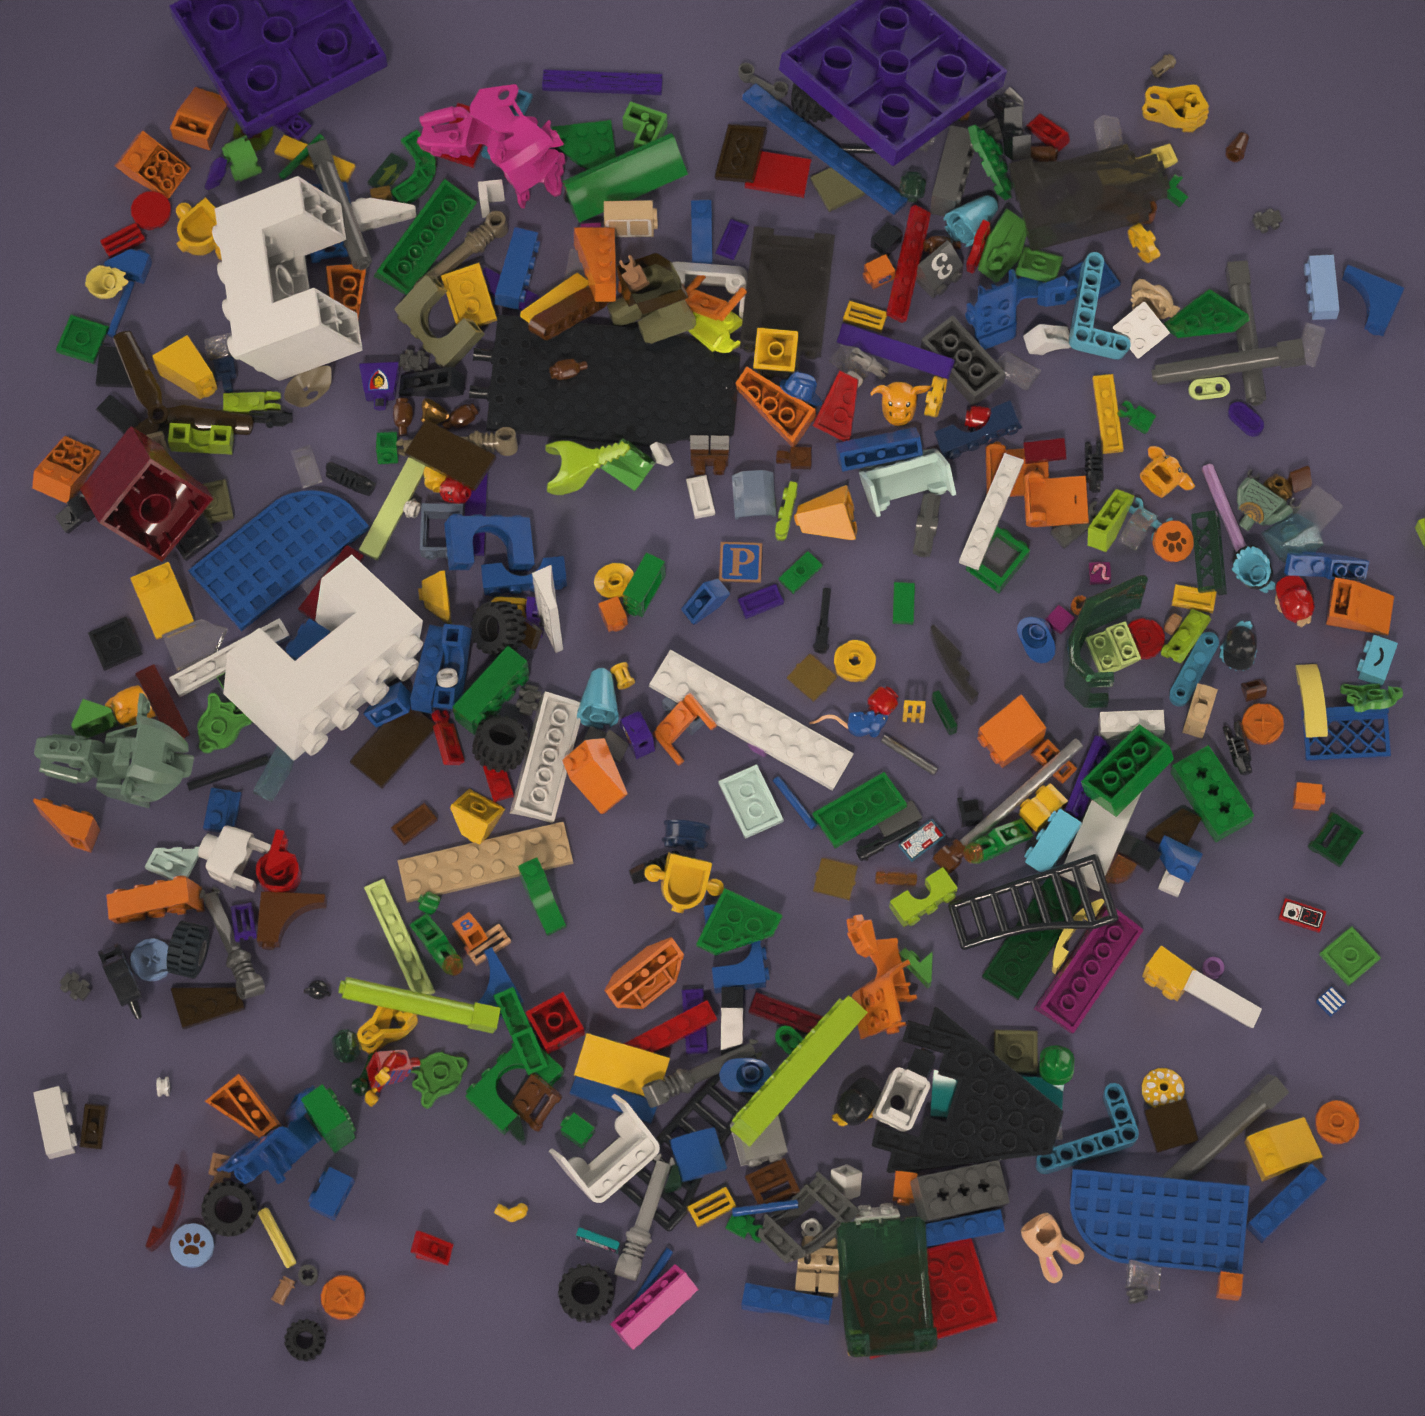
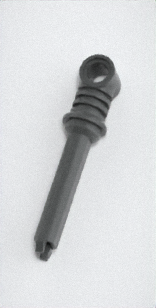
[199,887,265,1000]
[642,1039,763,1108]

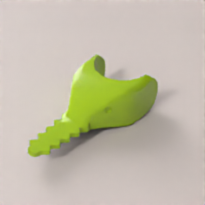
[545,441,630,495]

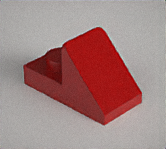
[265,829,297,876]
[410,1231,454,1265]

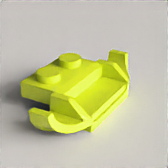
[688,311,743,353]

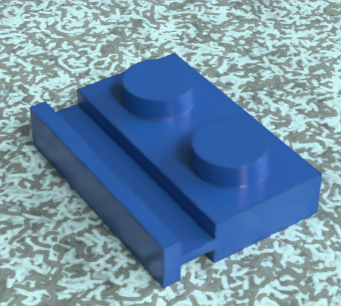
[203,788,242,833]

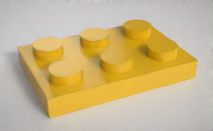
[441,263,497,327]

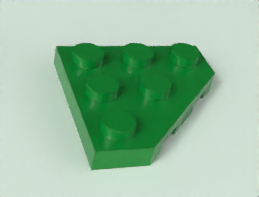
[552,120,616,170]
[968,125,1012,200]
[1164,289,1250,338]
[696,888,783,955]

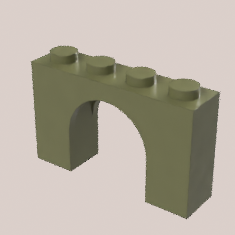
[394,275,485,368]

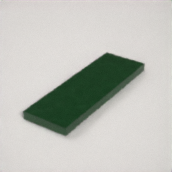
[982,878,1082,1000]

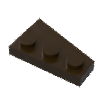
[170,988,245,1030]

